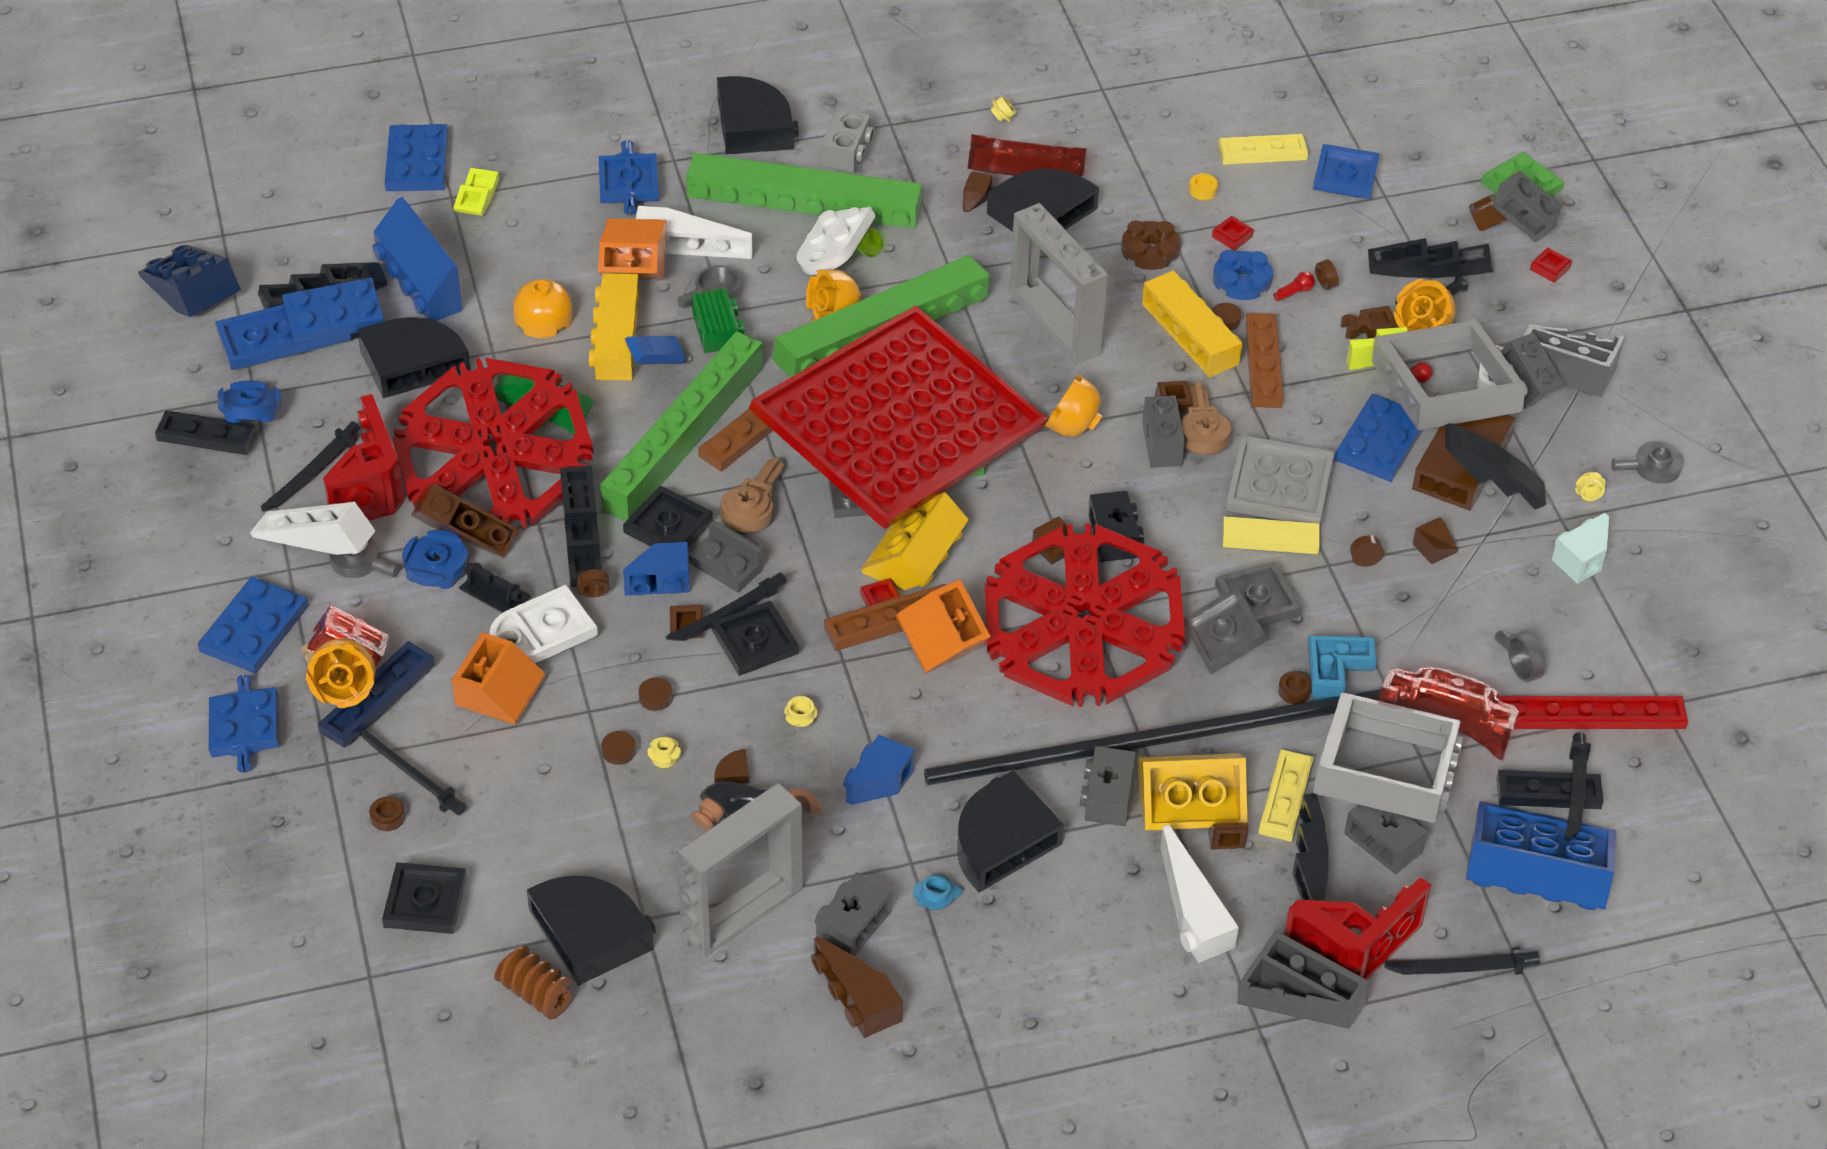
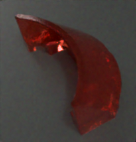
[967,134,1087,177]
[1378,666,1519,761]

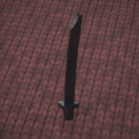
[261,421,361,512]
[666,572,787,641]
[359,728,466,815]
[1564,732,1591,842]
[1384,947,1540,975]

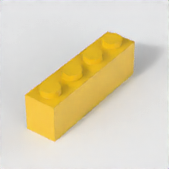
[1142,270,1242,378]
[589,273,640,381]

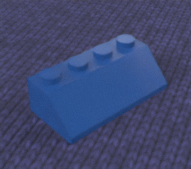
[372,197,463,321]

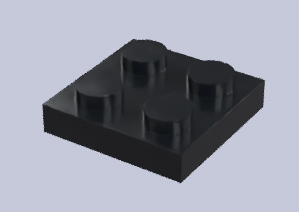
[623,485,713,547]
[711,600,799,676]
[382,862,467,934]

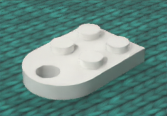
[796,207,876,275]
[490,585,598,663]

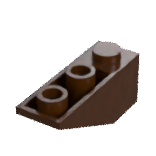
[411,483,518,558]
[811,936,903,1038]

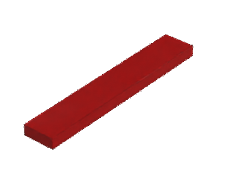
[1483,696,1688,729]

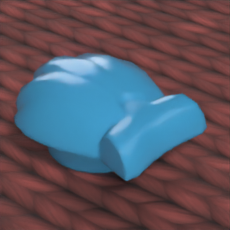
[913,874,963,911]

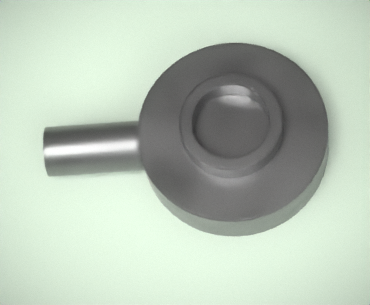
[677,265,741,308]
[1612,441,1684,484]
[329,537,400,578]
[1494,630,1545,682]

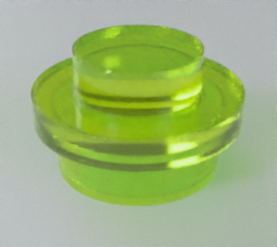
[857,228,883,257]

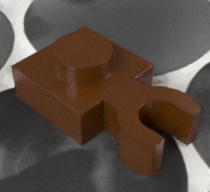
[1340,306,1398,339]

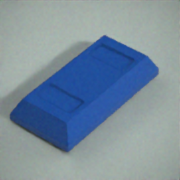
[625,336,685,364]

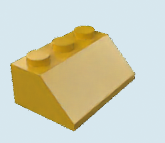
[860,492,969,590]
[1138,753,1248,831]

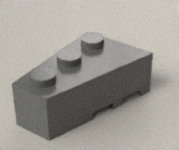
[1523,324,1625,397]
[1237,930,1369,1029]

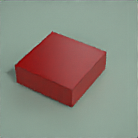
[1212,215,1254,251]
[1530,247,1572,283]
[860,578,900,606]

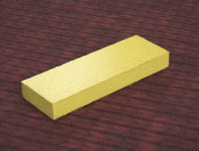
[1218,134,1308,165]
[1222,516,1320,554]
[1258,749,1314,842]

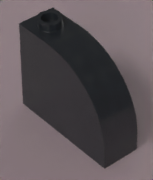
[717,76,799,155]
[987,169,1099,232]
[357,317,471,399]
[957,770,1064,893]
[527,876,656,986]

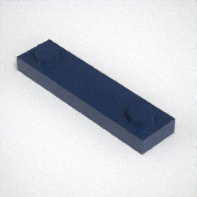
[318,641,435,748]

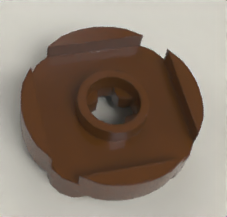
[1121,221,1181,270]

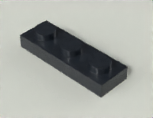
[155,410,257,455]
[1496,770,1604,810]

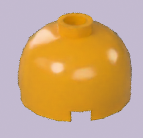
[806,269,862,321]
[513,279,573,338]
[1394,279,1456,331]
[1044,374,1102,437]
[306,638,375,708]

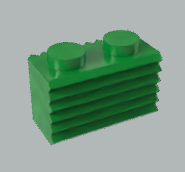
[692,288,745,353]

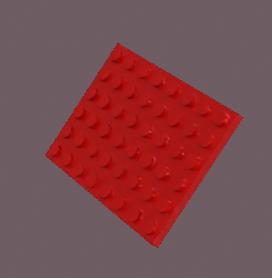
[749,305,1048,530]

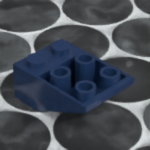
[138,245,241,317]

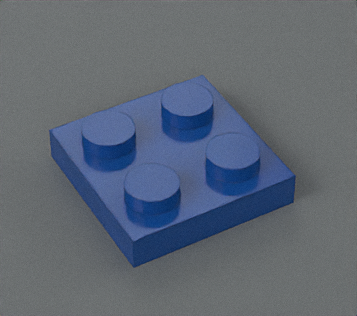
[1313,144,1380,199]

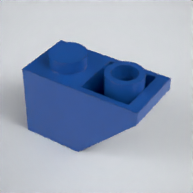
[623,542,690,596]
[843,734,915,805]

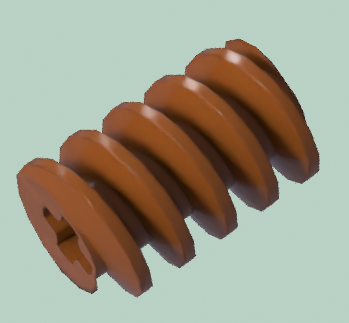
[494,945,572,1020]

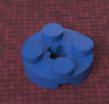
[1213,250,1273,300]
[217,381,281,423]
[402,530,468,589]

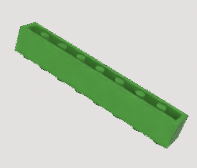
[686,152,922,229]
[773,255,990,377]
[600,331,763,521]

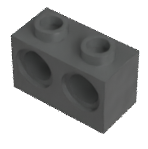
[1493,170,1562,242]

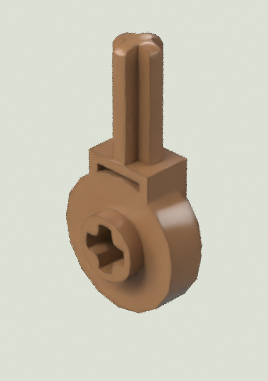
[1181,381,1231,455]
[720,457,784,533]

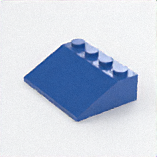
[1466,801,1616,910]

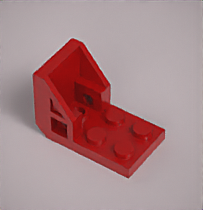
[323,394,404,521]
[1284,877,1431,980]

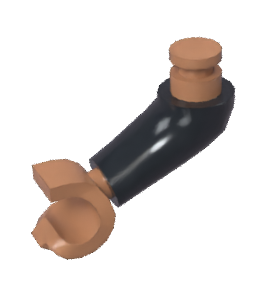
[691,781,822,831]

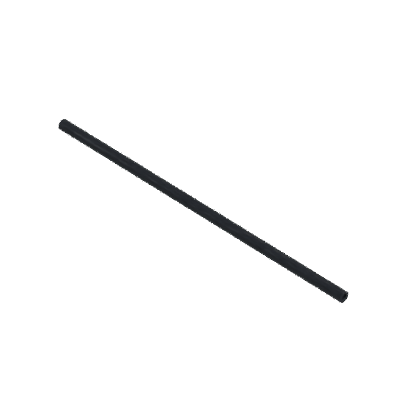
[924,679,1445,785]

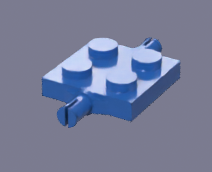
[599,140,659,215]
[208,675,279,773]

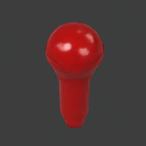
[1273,271,1315,301]
[1409,362,1433,383]

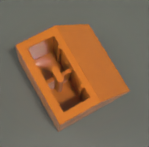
[598,218,667,280]
[895,579,991,674]
[452,632,545,725]

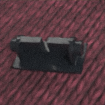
[459,563,531,613]

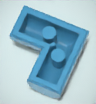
[1308,635,1377,700]

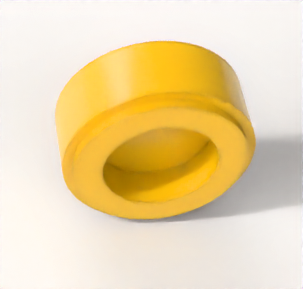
[1189,173,1218,200]

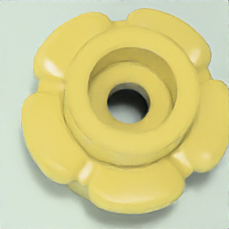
[991,95,1016,122]
[1575,472,1606,501]
[784,696,817,727]
[647,737,681,768]

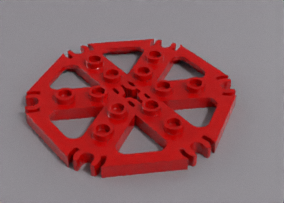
[392,357,594,529]
[984,523,1185,707]

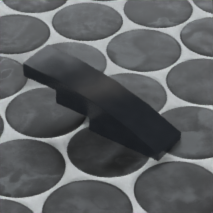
[1368,238,1493,278]
[258,262,388,309]
[1444,423,1546,510]
[560,466,602,587]
[1292,793,1328,901]

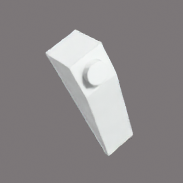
[636,206,753,259]
[250,502,375,555]
[1160,825,1239,963]

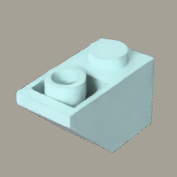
[1552,513,1609,584]

